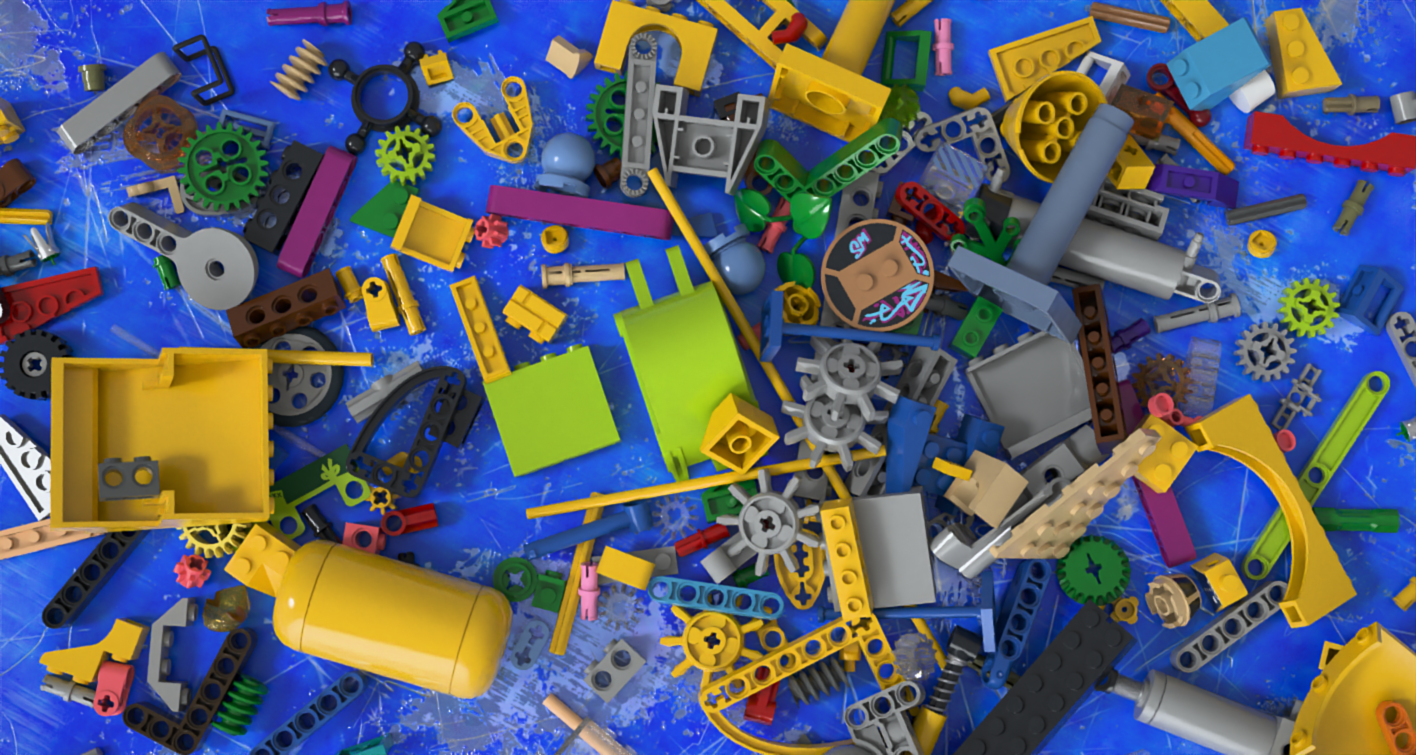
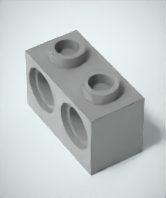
[583,638,647,704]

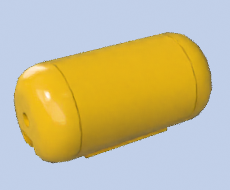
[273,539,513,699]

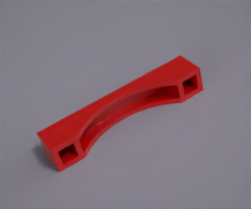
[1243,111,1416,177]

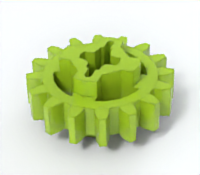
[375,125,436,186]
[1276,277,1340,338]

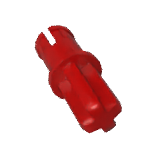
[674,523,730,557]

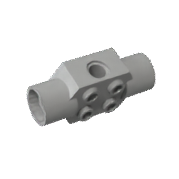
[1003,425,1110,521]

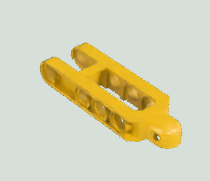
[696,0,828,70]

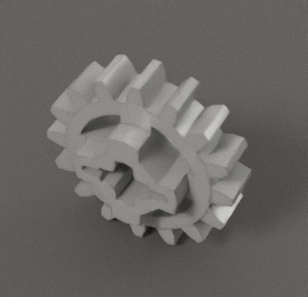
[1233,322,1297,383]

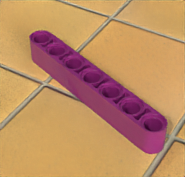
[486,185,674,240]
[1119,379,1196,569]

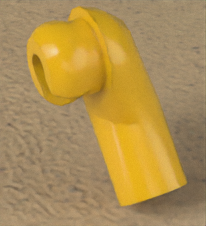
[382,452,422,476]

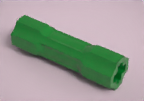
[1312,507,1400,533]

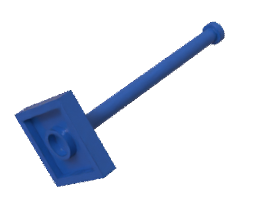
[759,290,940,362]
[817,571,996,652]

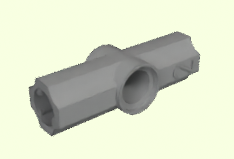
[345,361,429,424]

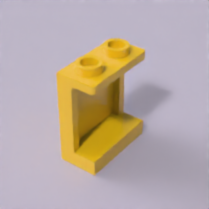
[390,194,475,273]

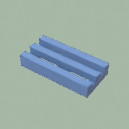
[218,108,277,150]

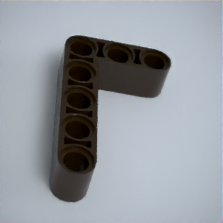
[122,627,258,755]

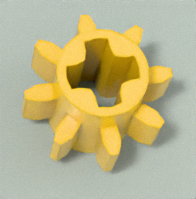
[365,480,401,515]

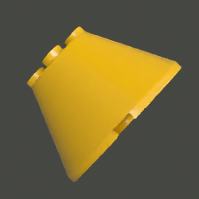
[1000,71,1108,184]

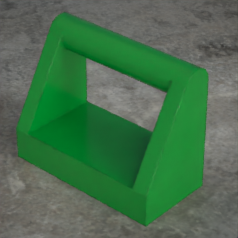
[880,30,932,91]

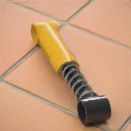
[903,625,983,755]

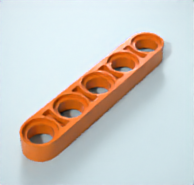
[1375,700,1416,755]

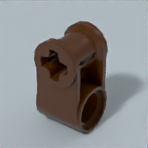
[0,158,37,208]

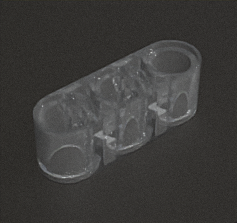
[1179,336,1222,417]

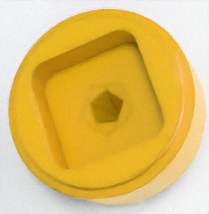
[541,225,569,254]
[1247,230,1277,258]

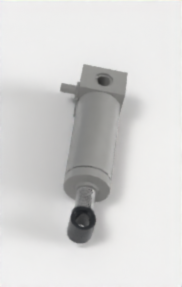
[1095,669,1303,755]

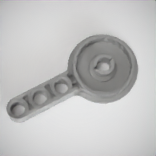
[108,202,259,310]

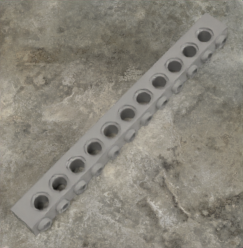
[793,171,883,501]

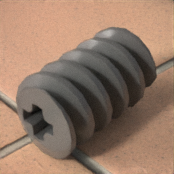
[788,656,850,709]

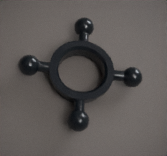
[328,41,442,155]

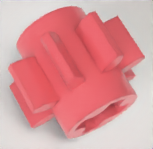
[474,214,509,249]
[173,554,211,589]

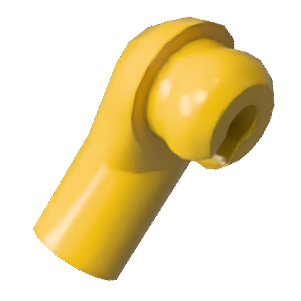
[948,87,990,110]

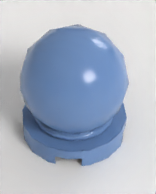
[534,132,595,198]
[703,223,766,295]

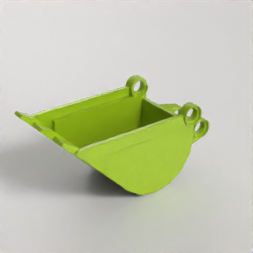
[613,245,768,482]

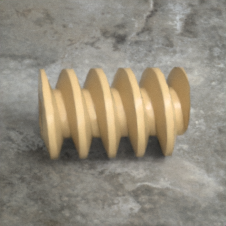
[270,39,328,101]

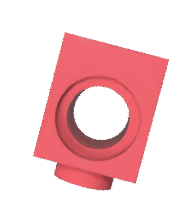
[342,522,387,555]

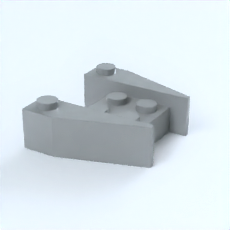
[652,84,770,196]

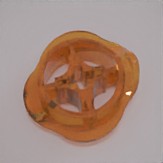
[123,95,198,171]

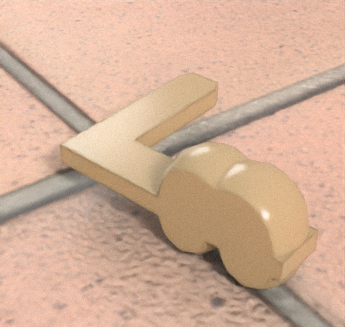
[126,175,185,214]

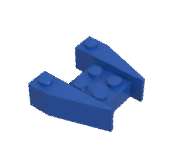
[886,395,1005,516]

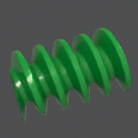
[211,672,269,736]

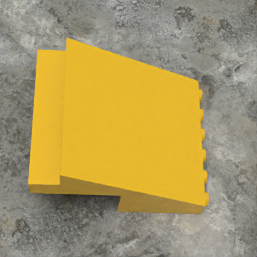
[50,348,275,534]

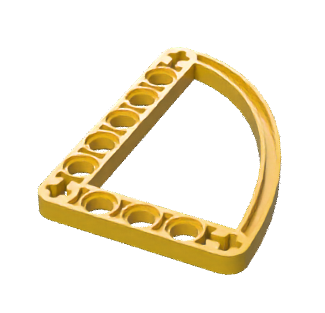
[698,613,920,755]

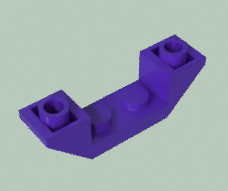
[1146,164,1239,209]

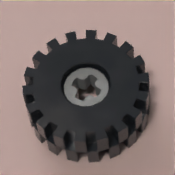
[0,329,76,401]

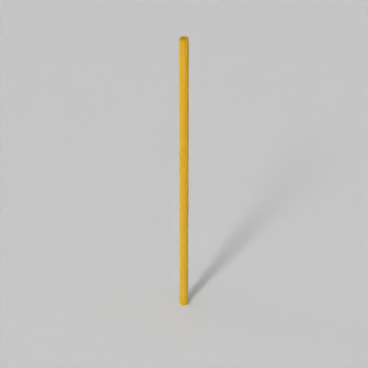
[526,445,886,520]

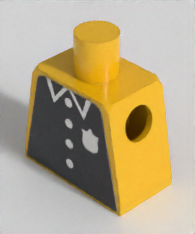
[1190,552,1248,612]

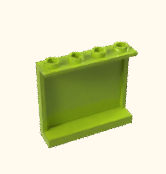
[483,343,622,478]

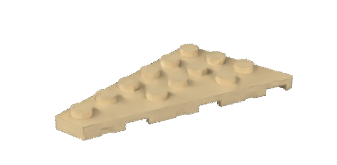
[989,428,1162,559]

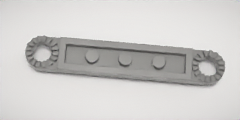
[620,33,657,198]

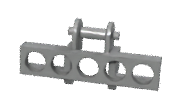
[1270,363,1322,430]

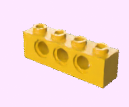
[820,497,874,620]

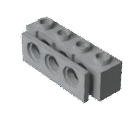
[1085,177,1170,241]

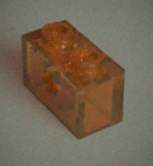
[1111,84,1174,142]

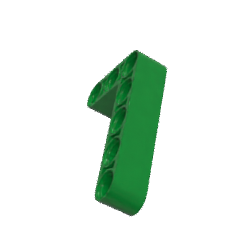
[754,118,903,204]

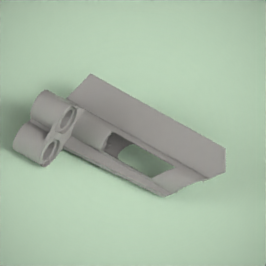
[929,477,1072,579]

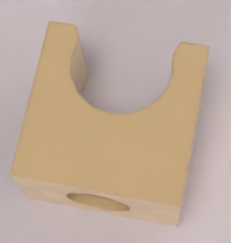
[944,450,1029,529]

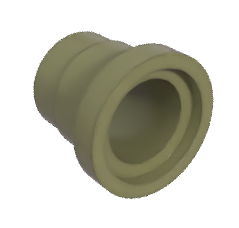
[78,64,107,92]

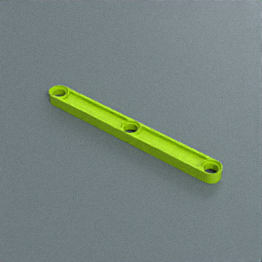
[1241,371,1390,580]

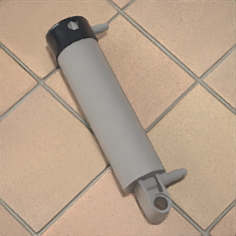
[964,167,1221,303]

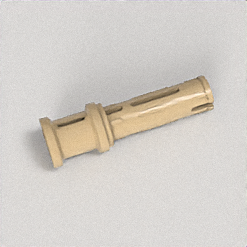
[541,262,625,289]

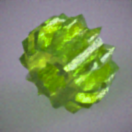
[878,83,921,128]

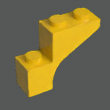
[39,618,150,685]

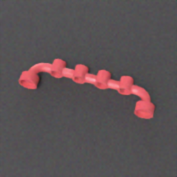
[1148,393,1296,453]

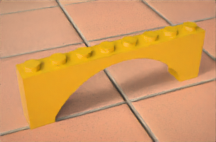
[1185,394,1357,628]

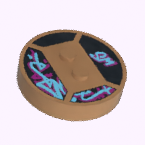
[821,219,935,332]

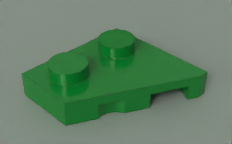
[437,0,499,43]
[349,180,420,239]
[701,470,758,524]

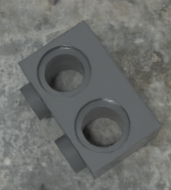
[98,456,160,502]

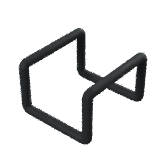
[172,34,235,106]

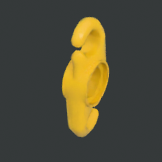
[751,606,795,667]

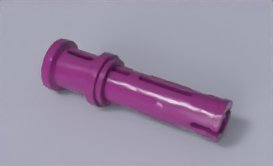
[266,0,352,27]

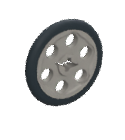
[249,326,344,427]

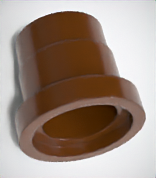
[593,157,621,190]

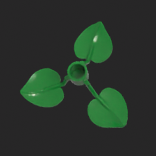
[734,188,832,289]

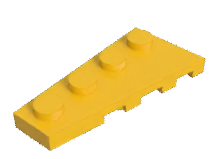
[988,16,1101,103]

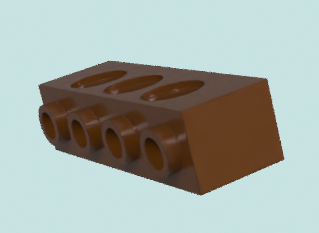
[226,268,346,349]

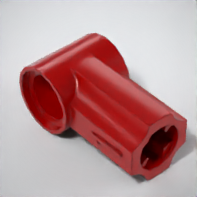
[381,503,439,536]
[743,666,780,726]

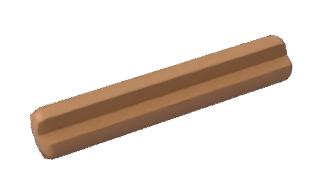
[1089,2,1170,33]

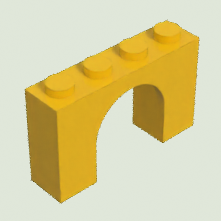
[594,0,718,97]

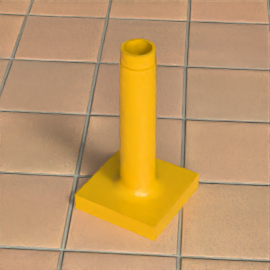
[768,0,895,143]

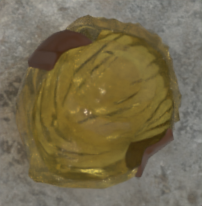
[202,585,251,632]

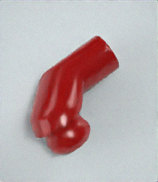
[771,12,808,45]
[915,207,945,244]

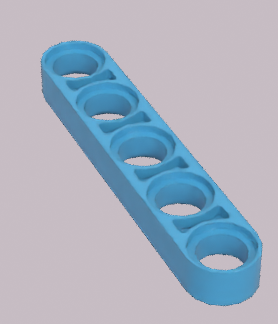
[648,576,785,620]

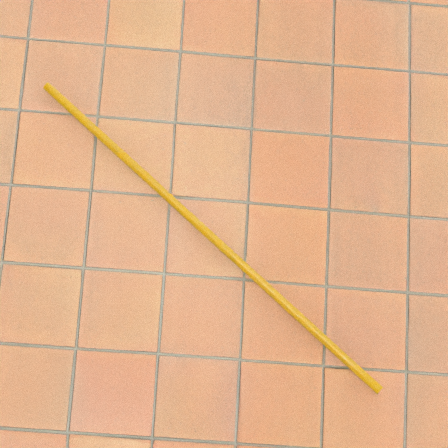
[647,167,947,669]

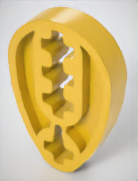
[773,528,827,610]

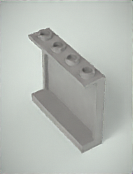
[963,330,1092,460]
[815,486,937,612]

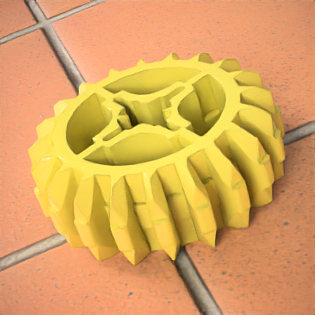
[176,523,252,558]

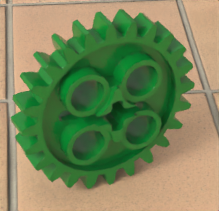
[585,71,660,160]
[177,122,270,213]

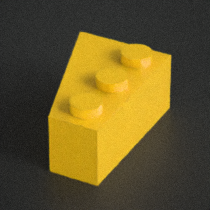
[1265,8,1342,99]

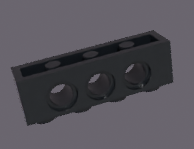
[243,140,324,256]

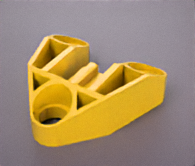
[452,76,535,164]

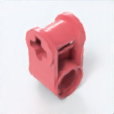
[93,660,135,716]

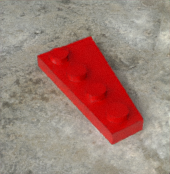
[0,266,104,345]

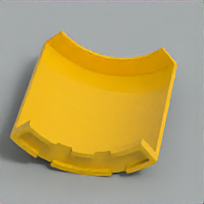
[1289,621,1416,755]

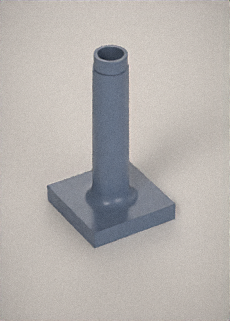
[947,103,1134,345]

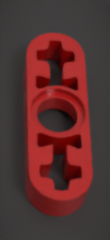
[895,181,965,241]

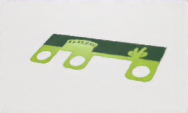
[227,444,371,553]

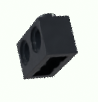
[428,383,485,449]

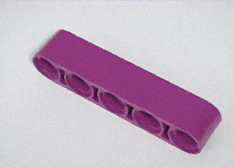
[277,145,357,279]

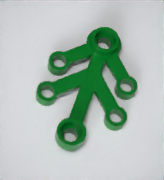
[950,198,1021,267]

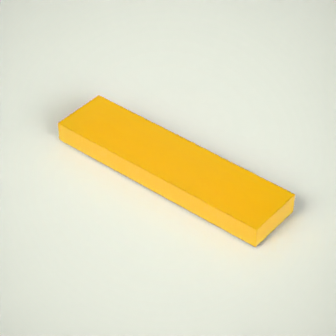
[449,275,512,384]

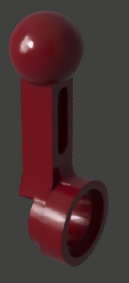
[1146,63,1212,127]

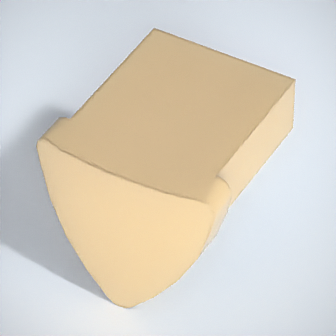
[546,35,593,79]

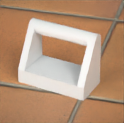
[1076,51,1131,106]

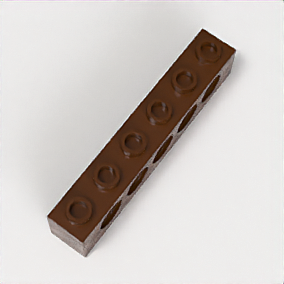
[1072,283,1128,455]

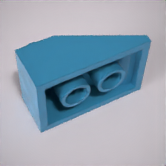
[1166,17,1272,111]

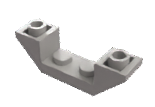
[147,597,198,712]

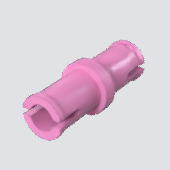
[932,18,954,76]
[578,562,601,621]

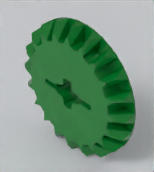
[1056,534,1131,606]

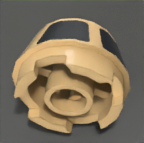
[1145,573,1202,629]

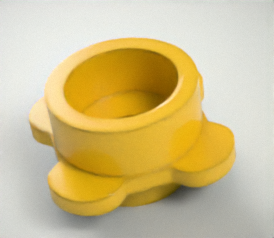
[1110,596,1139,624]

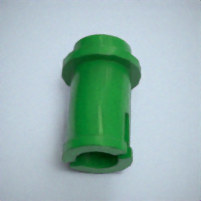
[152,255,182,291]
[732,563,769,589]

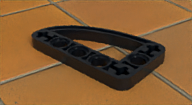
[345,366,467,498]

